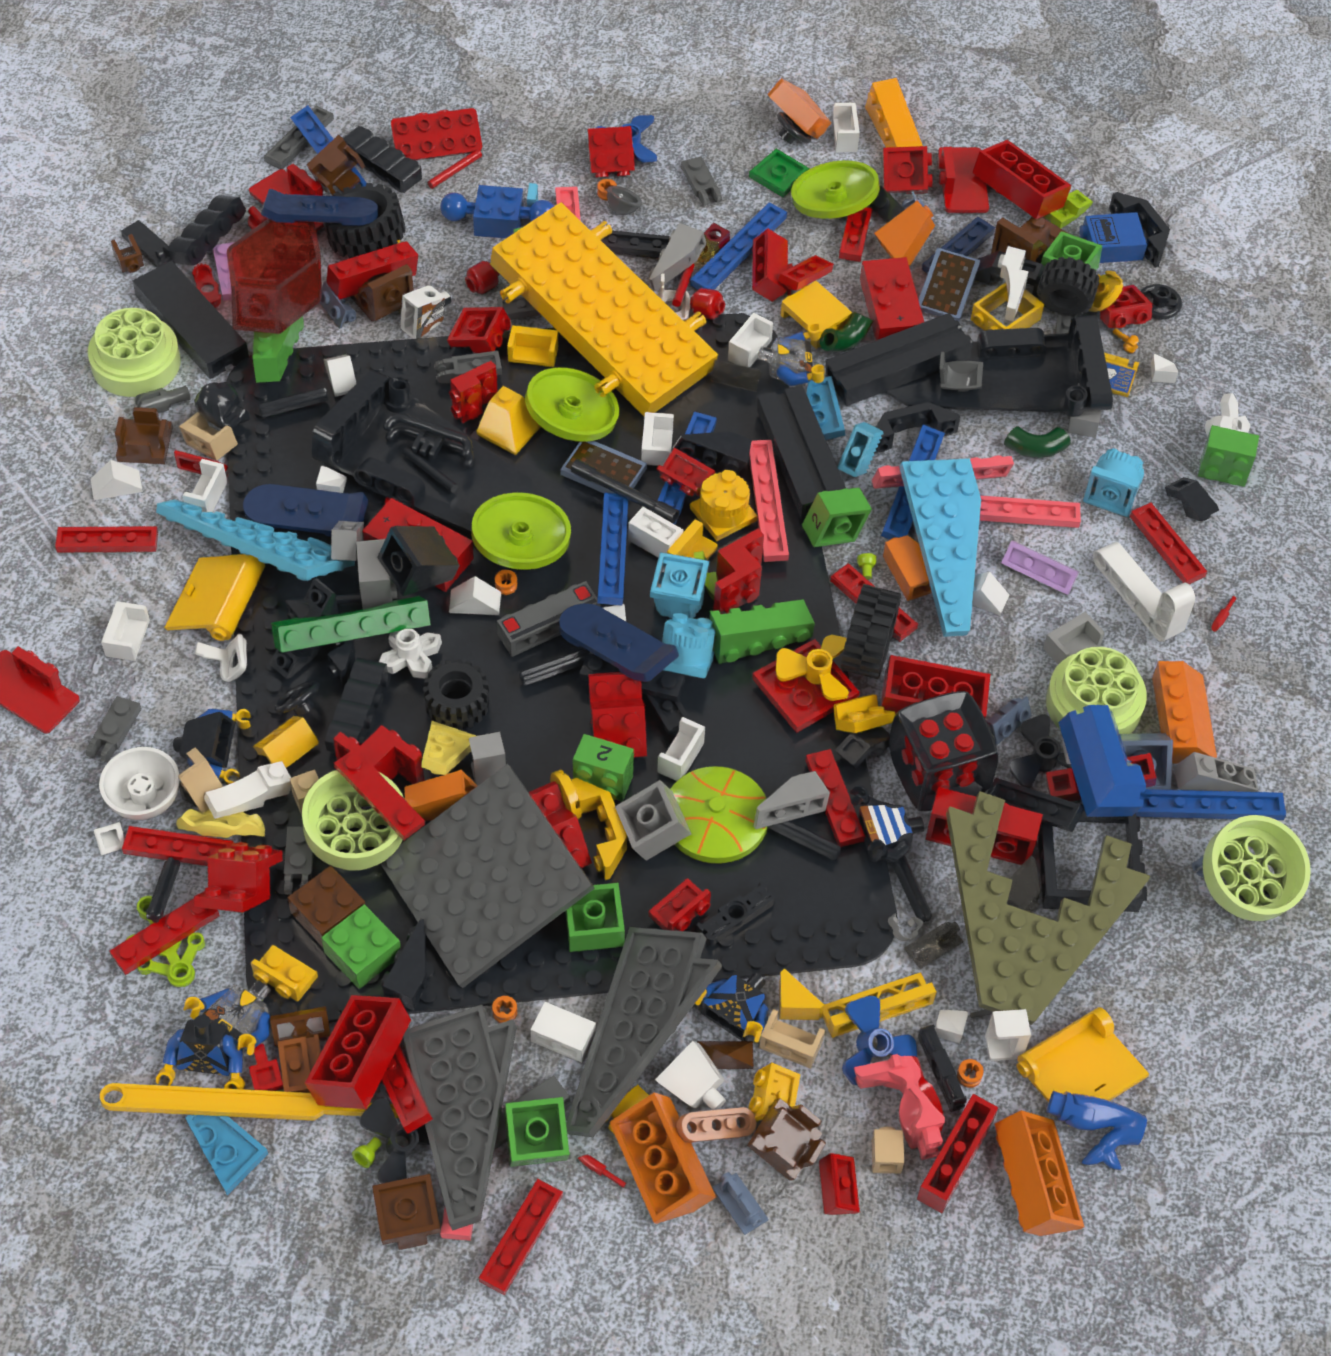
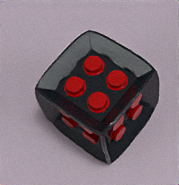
[889,691,998,811]

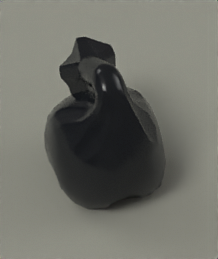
[194,382,250,429]

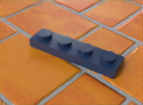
[921,217,995,274]

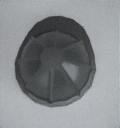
[607,186,642,215]

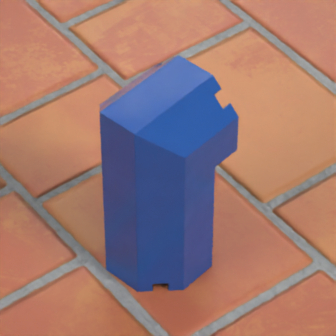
[1058,705,1146,817]

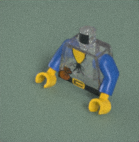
[758,322,825,388]
[183,980,271,1055]

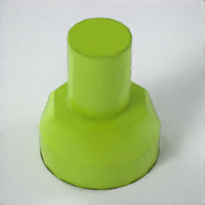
[857,553,877,580]
[352,1137,382,1168]

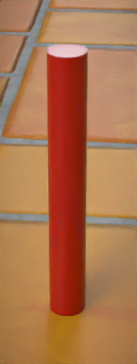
[427,149,482,189]
[672,264,695,307]

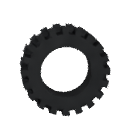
[323,183,405,259]
[841,584,901,679]

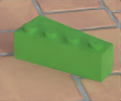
[253,303,304,383]
[710,600,815,664]

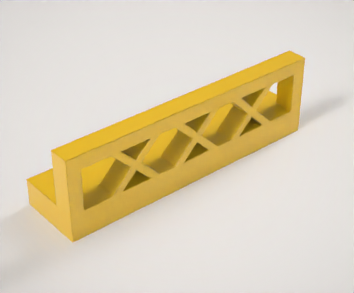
[822,972,936,1038]

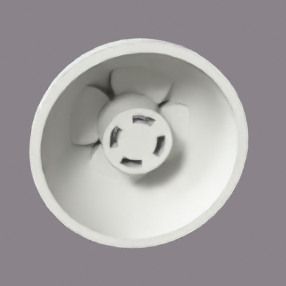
[99,747,180,820]

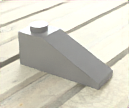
[753,771,830,829]

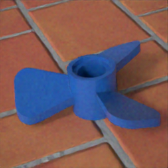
[596,115,657,163]
[842,996,918,1085]

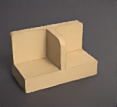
[178,748,223,813]

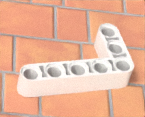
[1093,542,1195,642]

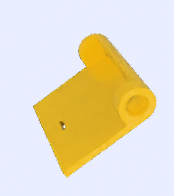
[164,554,265,641]
[1016,1007,1149,1126]

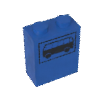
[1080,212,1147,263]

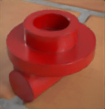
[247,206,270,231]

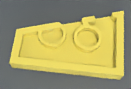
[421,721,476,775]

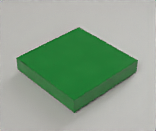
[749,148,810,198]

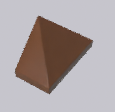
[697,1041,754,1069]

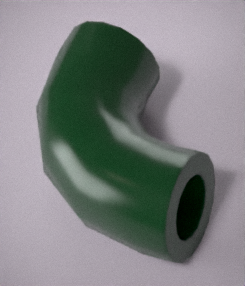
[820,311,874,353]
[1004,426,1071,459]

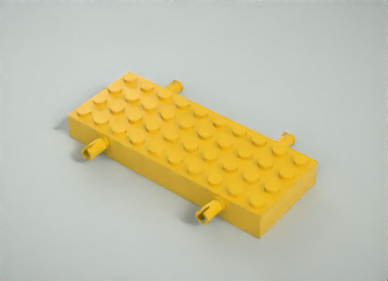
[490,202,718,417]

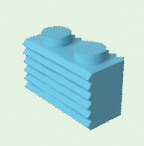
[837,422,884,477]

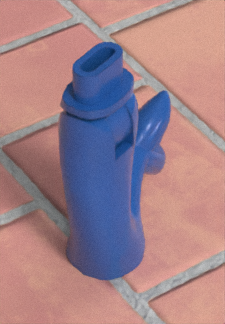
[1047,1091,1147,1170]

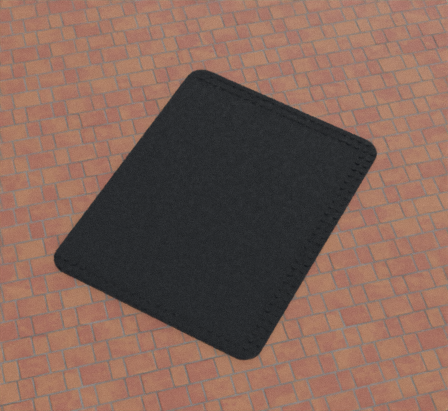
[226,313,898,1023]

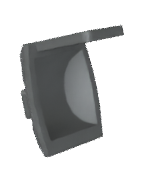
[940,352,983,391]

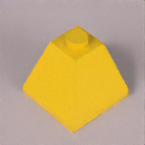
[476,386,541,455]

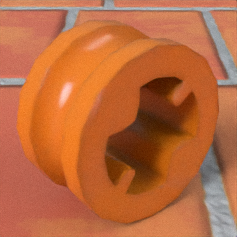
[597,179,617,201]
[495,570,517,595]
[492,996,517,1023]
[957,1059,984,1088]

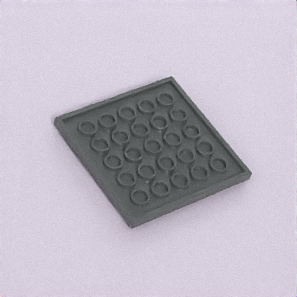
[380,764,595,988]

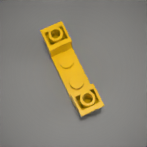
[571,778,627,880]

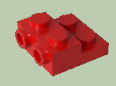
[587,126,635,177]
[883,146,932,194]
[1100,285,1152,328]
[447,307,511,353]
[449,361,498,423]

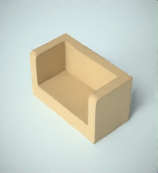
[179,412,238,461]
[759,1009,825,1069]

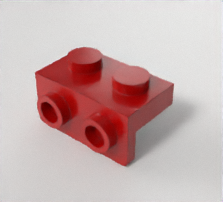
[656,448,716,497]
[648,878,711,931]

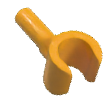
[1112,328,1139,353]

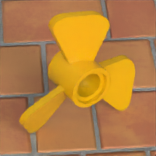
[776,635,849,701]

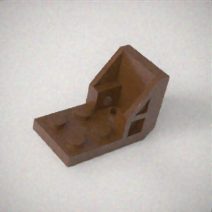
[991,217,1069,264]
[350,264,414,321]

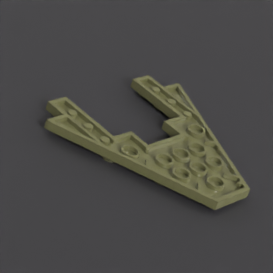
[946,791,1150,1025]

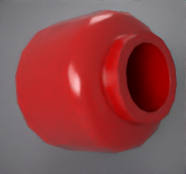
[465,261,500,295]
[690,288,725,320]

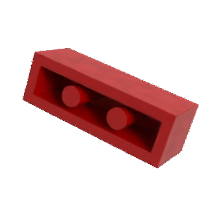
[752,228,788,302]

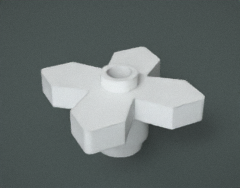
[1205,393,1250,436]
[379,629,442,679]

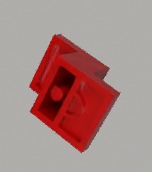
[713,528,764,614]
[588,672,647,757]
[333,725,425,784]
[529,781,592,868]
[194,842,283,913]

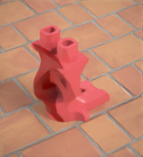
[854,1054,945,1160]

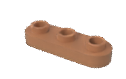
[676,1107,756,1143]

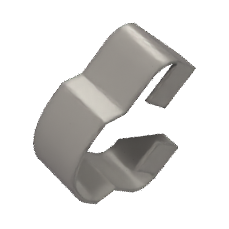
[888,913,923,941]

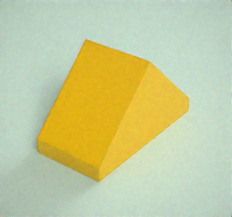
[779,968,824,1020]

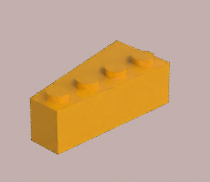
[865,78,923,148]

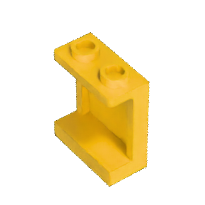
[780,281,852,349]

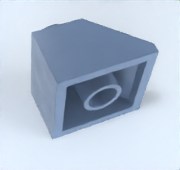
[1120,733,1173,790]

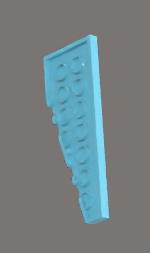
[899,459,981,637]
[156,499,355,581]

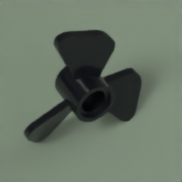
[1010,714,1072,788]
[360,1098,430,1184]

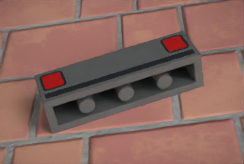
[497,581,600,657]

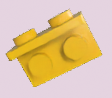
[834,694,895,733]
[251,945,318,1002]
[748,1062,800,1122]

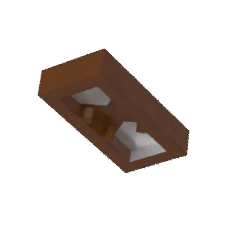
[270,1006,331,1046]

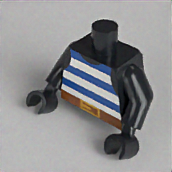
[850,785,924,863]

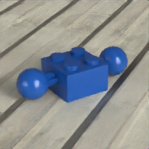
[440,185,554,238]

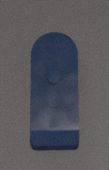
[261,189,378,225]
[243,484,368,537]
[559,604,679,682]

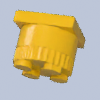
[690,470,758,541]

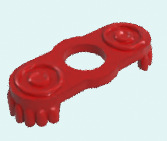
[192,263,222,308]

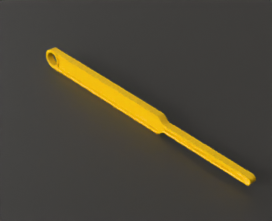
[100,1083,399,1121]

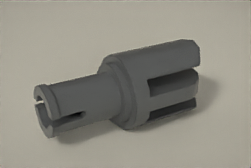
[135,385,191,413]

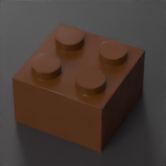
[287,866,366,947]

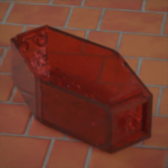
[226,219,322,334]

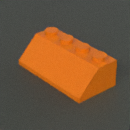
[1152,661,1217,764]
[609,1092,716,1224]
[994,1110,1085,1236]

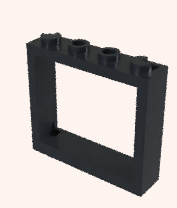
[1038,804,1147,912]

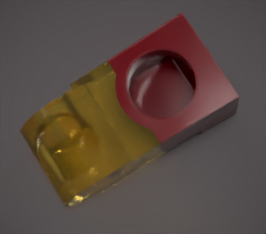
[697,222,730,265]

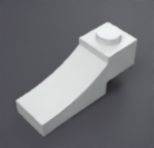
[998,246,1028,322]
[204,761,291,819]

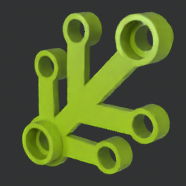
[126,896,205,987]

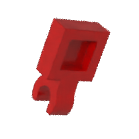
[249,1043,284,1091]

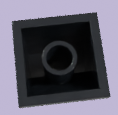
[377,526,460,596]

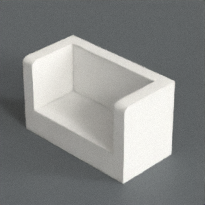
[832,103,860,153]
[728,313,773,370]
[641,412,674,466]
[182,459,227,512]
[628,507,683,558]
[101,601,150,661]
[657,717,705,781]
[530,1002,596,1063]
[985,1009,1031,1061]

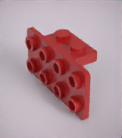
[391,108,483,160]
[937,147,989,213]
[249,163,324,238]
[0,646,80,734]

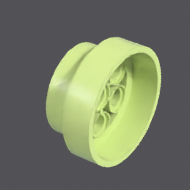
[88,308,181,397]
[1046,647,1147,734]
[302,770,403,870]
[1203,815,1311,921]

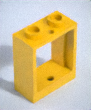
[970,282,1044,331]

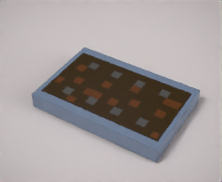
[918,247,980,322]
[561,441,647,494]

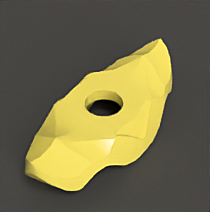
[176,809,265,838]

